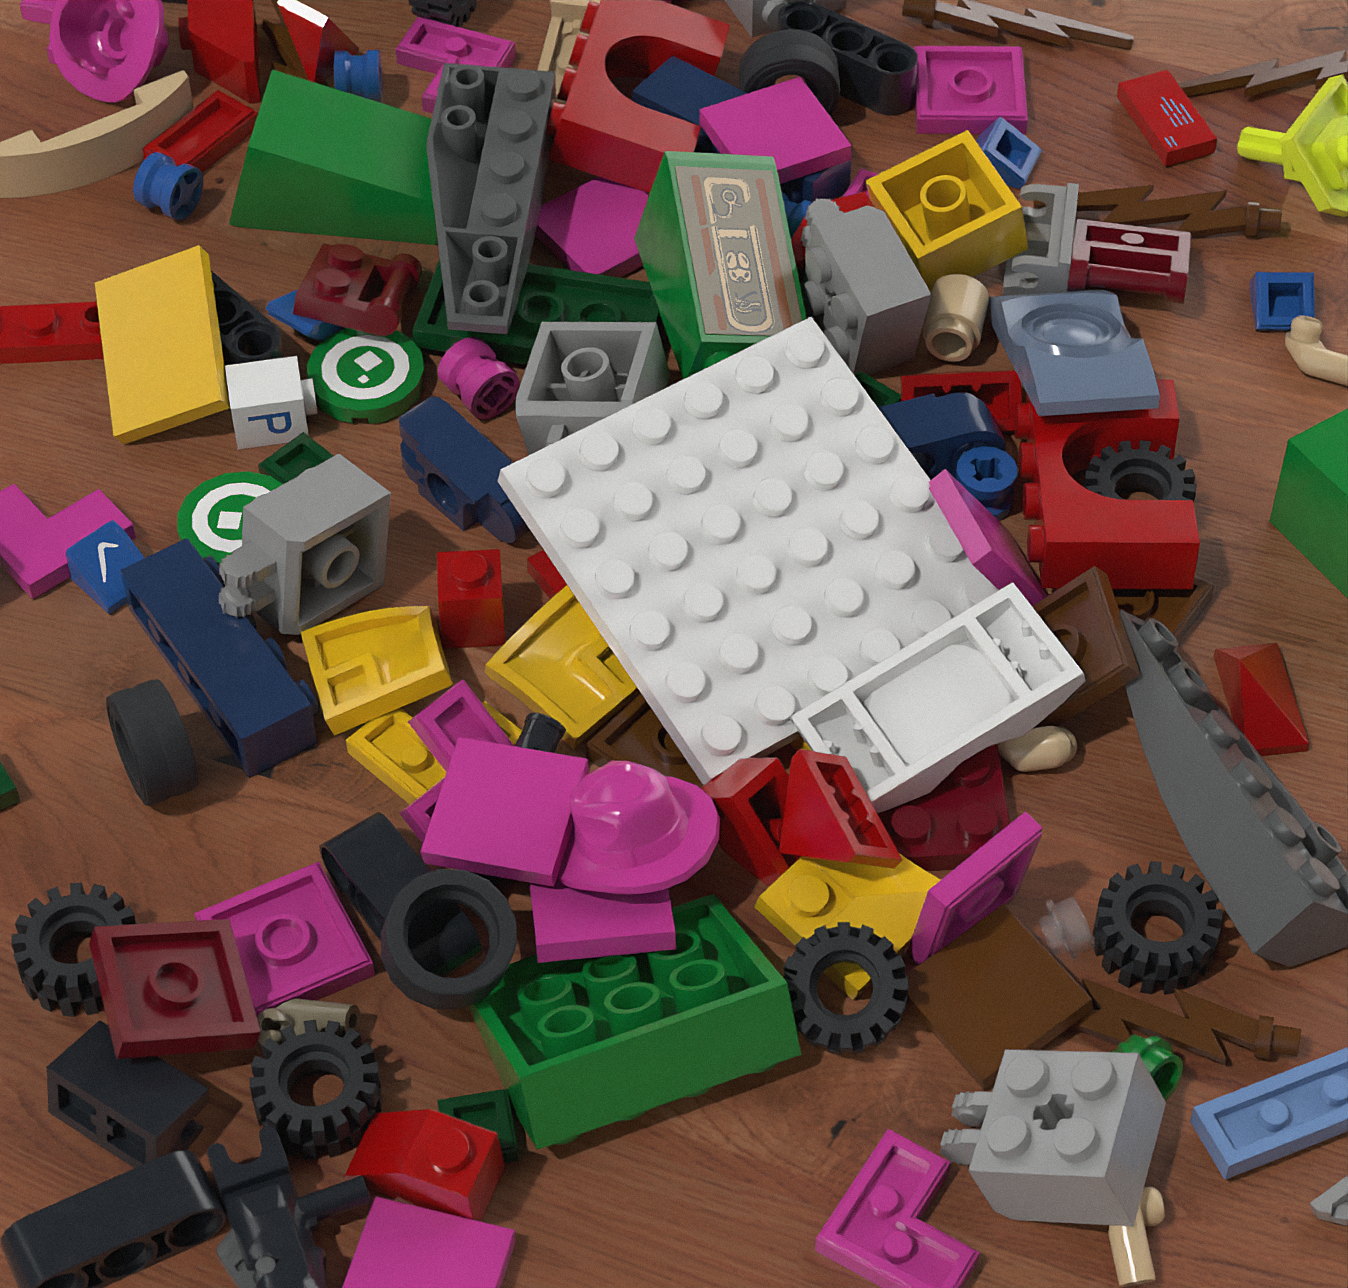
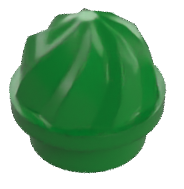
[1113,1034,1183,1101]

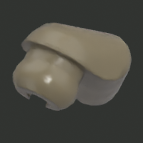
[257,999,361,1047]

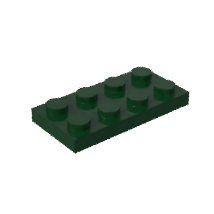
[413,259,662,364]

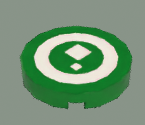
[307,328,425,424]
[177,471,283,566]

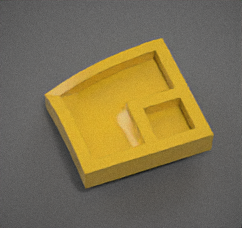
[484,585,641,749]
[300,606,453,736]
[754,853,941,1001]

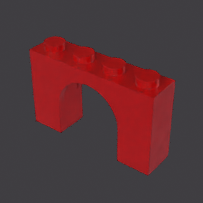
[548,0,730,193]
[1014,379,1200,589]

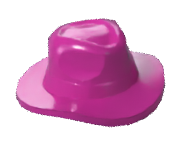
[49,0,169,102]
[557,760,720,894]

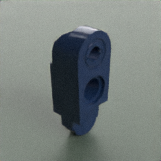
[878,393,1006,480]
[398,396,530,543]

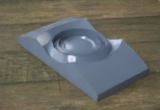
[986,290,1160,416]

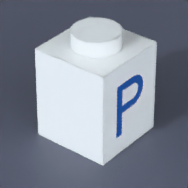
[225,356,317,450]

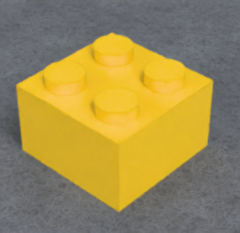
[866,130,1029,292]

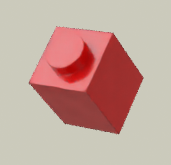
[437,549,506,649]

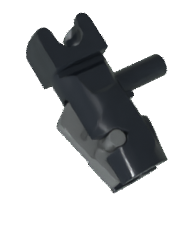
[207,1126,371,1288]

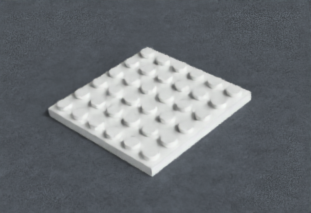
[498,317,999,785]

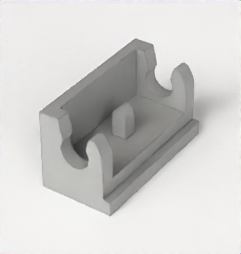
[1002,183,1079,296]

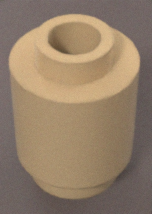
[922,274,989,361]

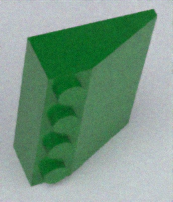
[469,894,801,1150]

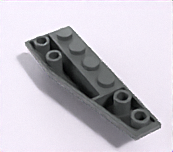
[426,63,557,334]
[1120,610,1348,967]

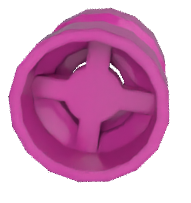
[438,337,520,420]

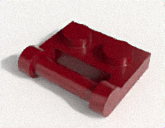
[1067,219,1191,304]
[293,243,422,336]

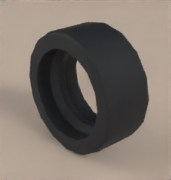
[381,869,517,1009]

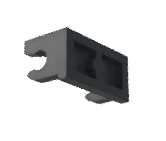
[46,1020,209,1168]

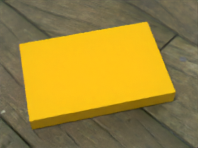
[95,245,230,444]

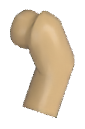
[1285,315,1348,386]
[998,726,1077,772]
[1108,1187,1165,1287]

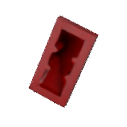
[277,0,360,84]
[900,370,1022,431]
[1214,643,1309,756]
[779,749,903,869]

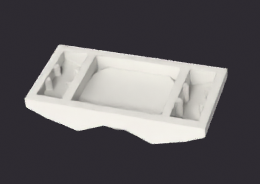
[790,582,1085,813]

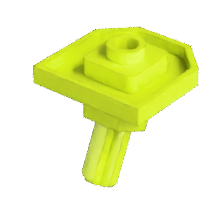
[1237,74,1348,217]

